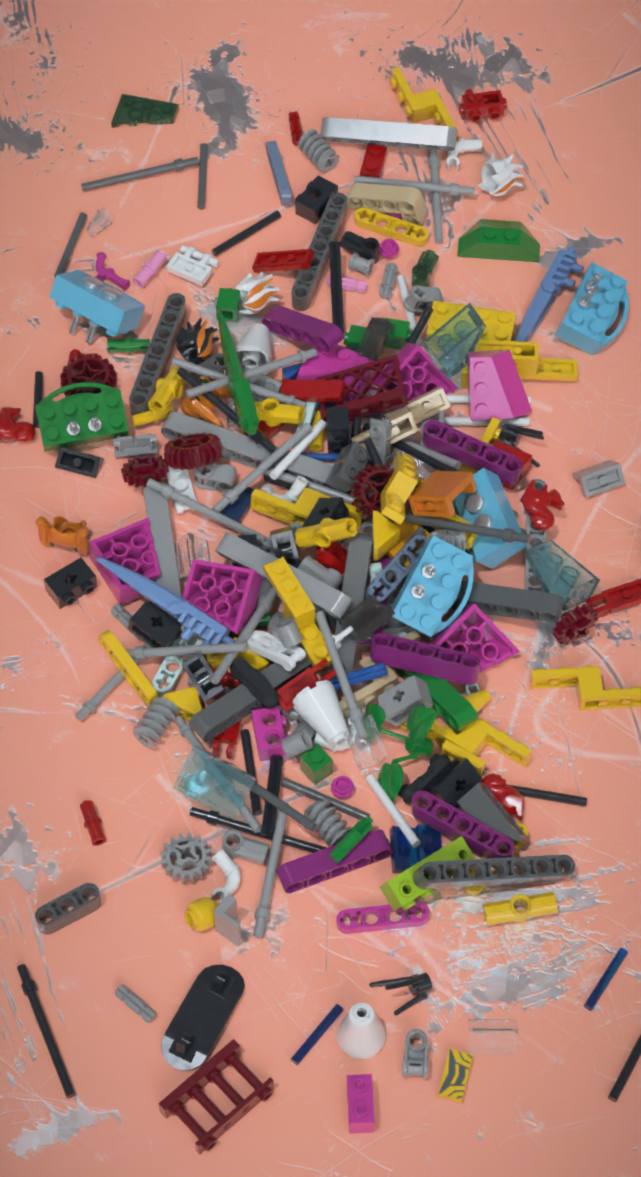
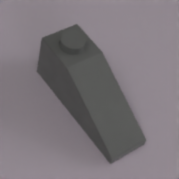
[457,783,528,842]

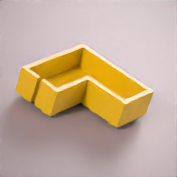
[426,300,516,389]

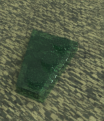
[111,94,179,128]

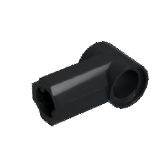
[340,231,380,264]

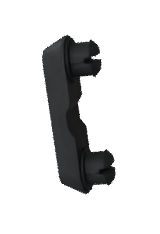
[230,658,279,709]
[398,753,451,804]

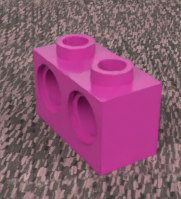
[251,706,289,761]
[347,1074,375,1134]

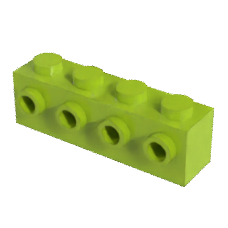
[379,836,476,911]

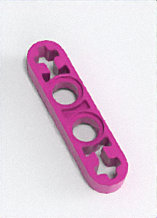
[336,902,429,934]

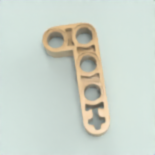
[346,183,428,226]

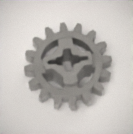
[160,833,212,884]

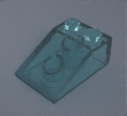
[421,303,486,380]
[524,540,600,611]
[172,745,256,820]

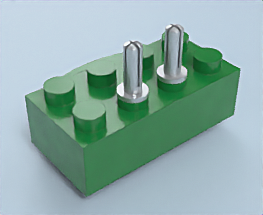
[35,382,129,452]

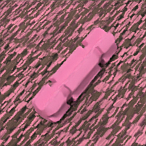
[327,275,367,293]

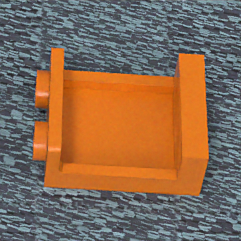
[408,471,477,517]

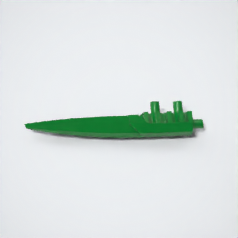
[218,311,260,435]

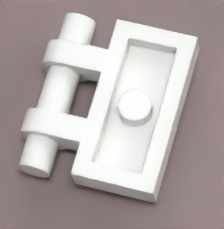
[166,245,219,286]

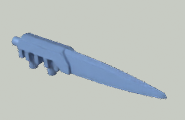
[515,247,584,342]
[95,557,235,645]

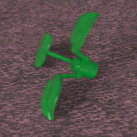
[363,704,439,805]

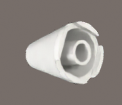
[235,324,272,375]
[292,680,349,746]
[336,1003,386,1060]

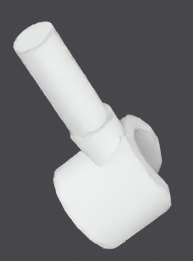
[332,626,354,650]

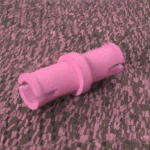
[133,250,167,288]

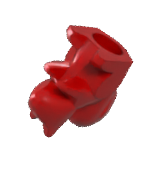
[0,407,36,442]
[520,479,565,530]
[481,773,524,821]

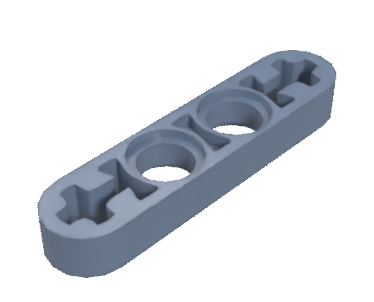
[265,140,292,205]
[365,535,427,604]

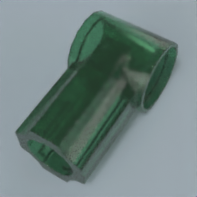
[411,249,439,287]

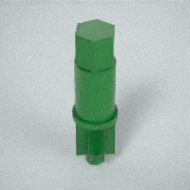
[328,816,373,864]

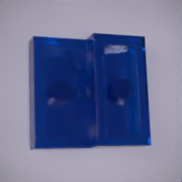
[389,824,442,873]

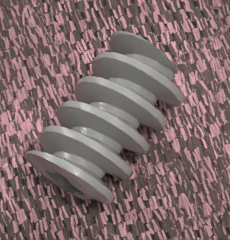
[298,129,340,173]
[133,697,180,749]
[304,799,351,846]

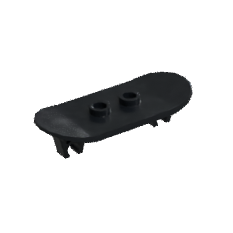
[161,964,245,1071]

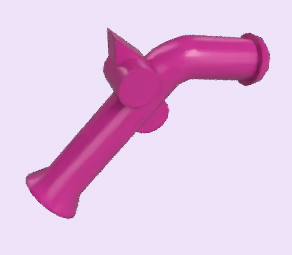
[95,252,131,291]

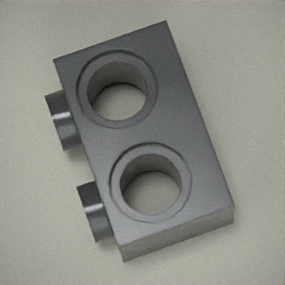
[325,441,370,493]

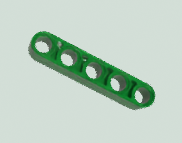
[394,667,478,731]

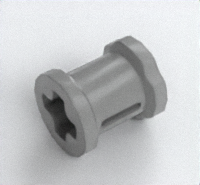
[348,253,375,277]

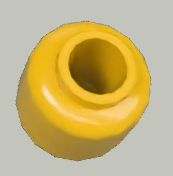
[184,897,219,931]

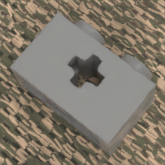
[377,675,434,727]

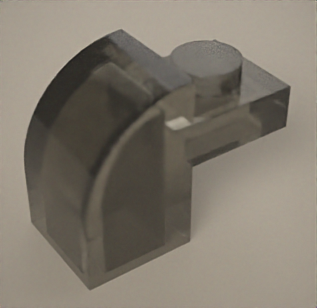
[357,317,395,361]

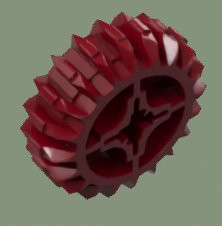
[60,354,118,397]
[164,432,223,470]
[349,463,408,522]

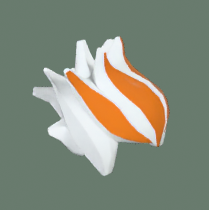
[478,153,524,198]
[236,272,279,314]

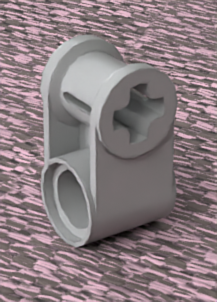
[403,285,444,313]
[194,463,237,493]
[402,1029,428,1079]

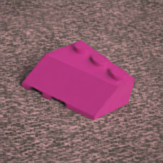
[368,343,458,411]
[296,344,376,402]
[467,349,532,420]
[90,517,160,605]
[182,559,263,635]
[429,603,520,684]

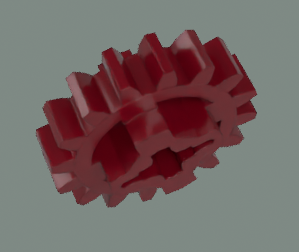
[121,454,169,487]
[552,604,598,645]

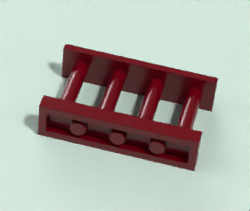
[158,1039,274,1155]

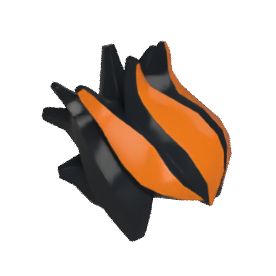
[176,318,220,365]

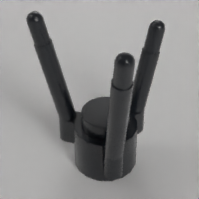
[500,423,544,467]
[369,972,432,1015]

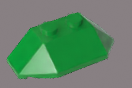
[457,219,540,263]

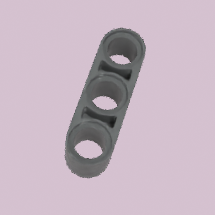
[35,883,101,935]

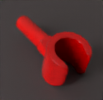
[69,349,98,362]

